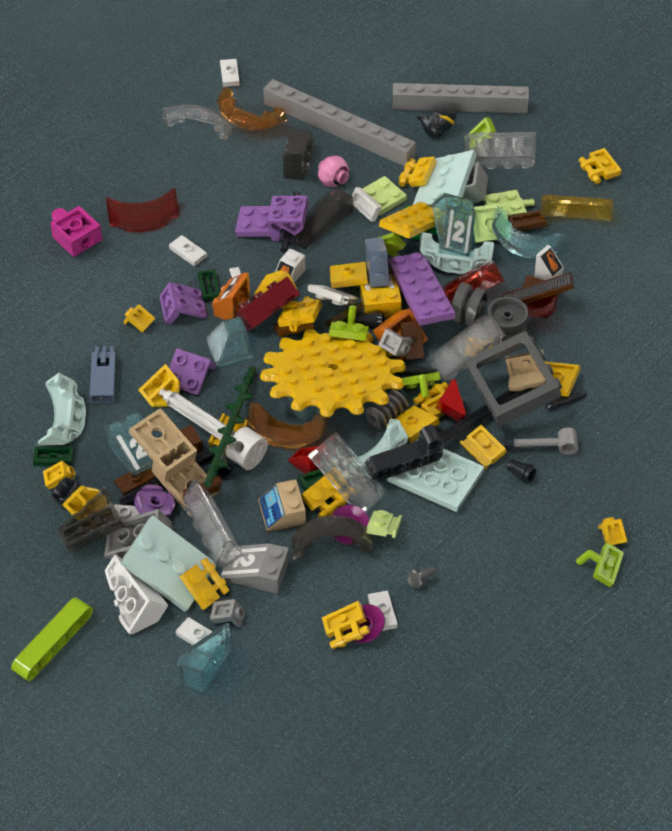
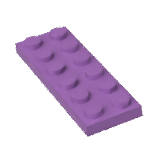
[388,252,455,326]

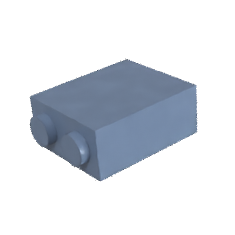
[365,238,389,287]

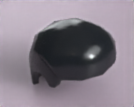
[52,477,81,506]

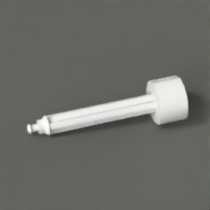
[159,389,268,470]

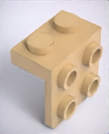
[505,350,546,392]

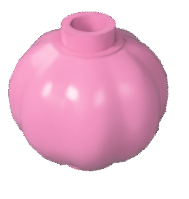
[318,156,349,187]

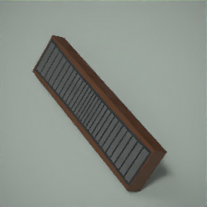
[502,272,574,304]

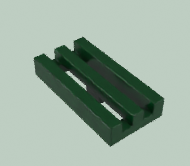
[197,269,220,302]
[33,447,74,466]

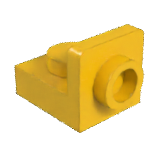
[123,304,155,333]
[43,461,76,489]
[598,517,627,546]

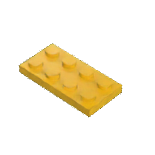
[379,202,448,238]

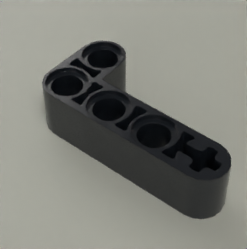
[365,425,443,481]

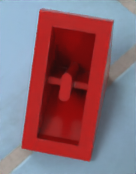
[435,379,466,422]
[288,446,323,474]

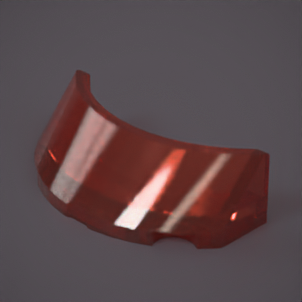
[106,188,179,233]
[442,261,505,305]

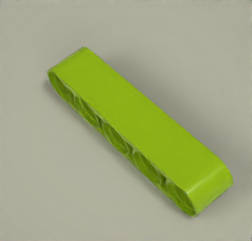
[11,597,93,681]

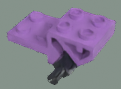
[235,191,309,253]

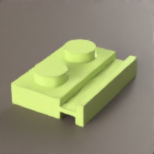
[367,510,402,538]

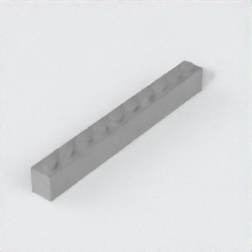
[263,79,416,166]

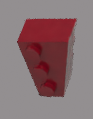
[235,276,300,331]

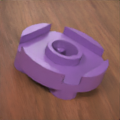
[134,485,175,518]

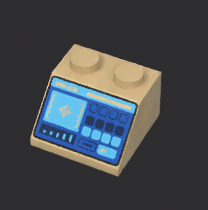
[258,479,306,532]

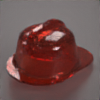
[527,294,557,319]

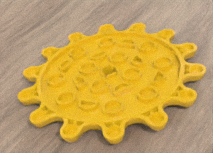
[260,329,406,417]

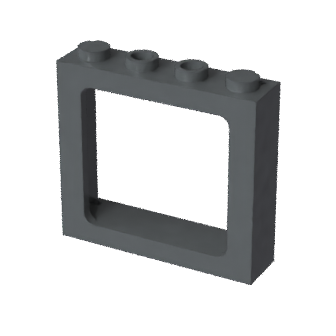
[464,331,562,426]

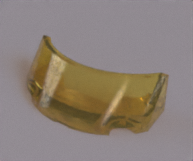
[541,194,614,221]

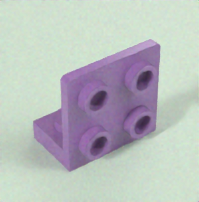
[159,282,207,325]
[169,348,216,395]

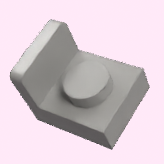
[379,329,412,356]
[210,599,245,627]

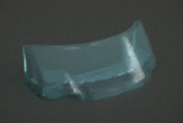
[491,206,564,259]

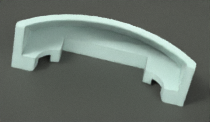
[420,232,494,274]
[38,373,86,445]
[328,419,408,481]

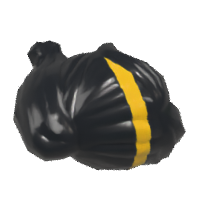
[417,110,457,138]

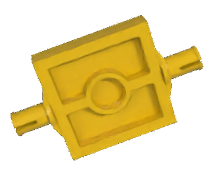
[278,296,322,332]

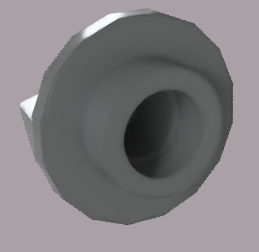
[407,566,436,589]

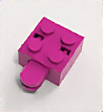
[50,206,102,257]

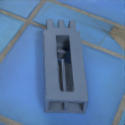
[90,346,116,403]

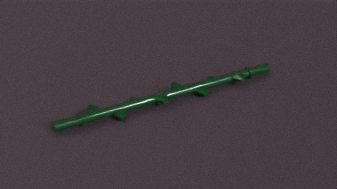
[204,365,256,487]

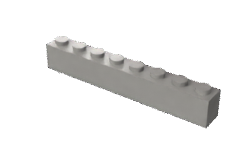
[392,83,529,113]

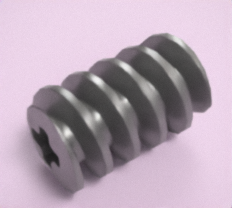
[366,390,408,429]

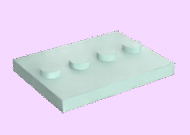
[413,150,477,208]
[387,438,484,512]
[120,515,217,612]

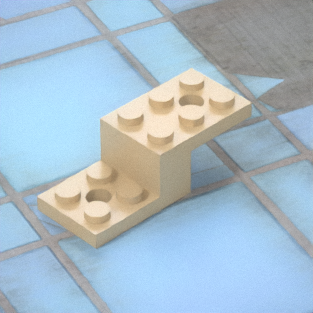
[129,408,219,514]

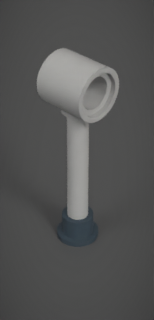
[503,428,578,455]

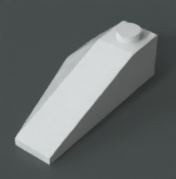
[105,554,168,634]

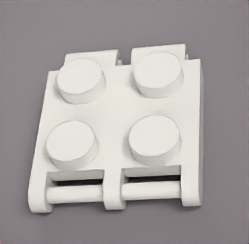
[308,285,358,306]

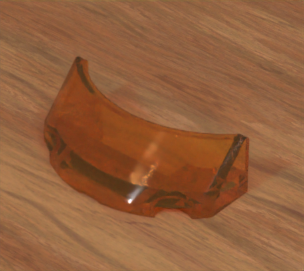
[217,86,287,130]
[247,402,329,449]

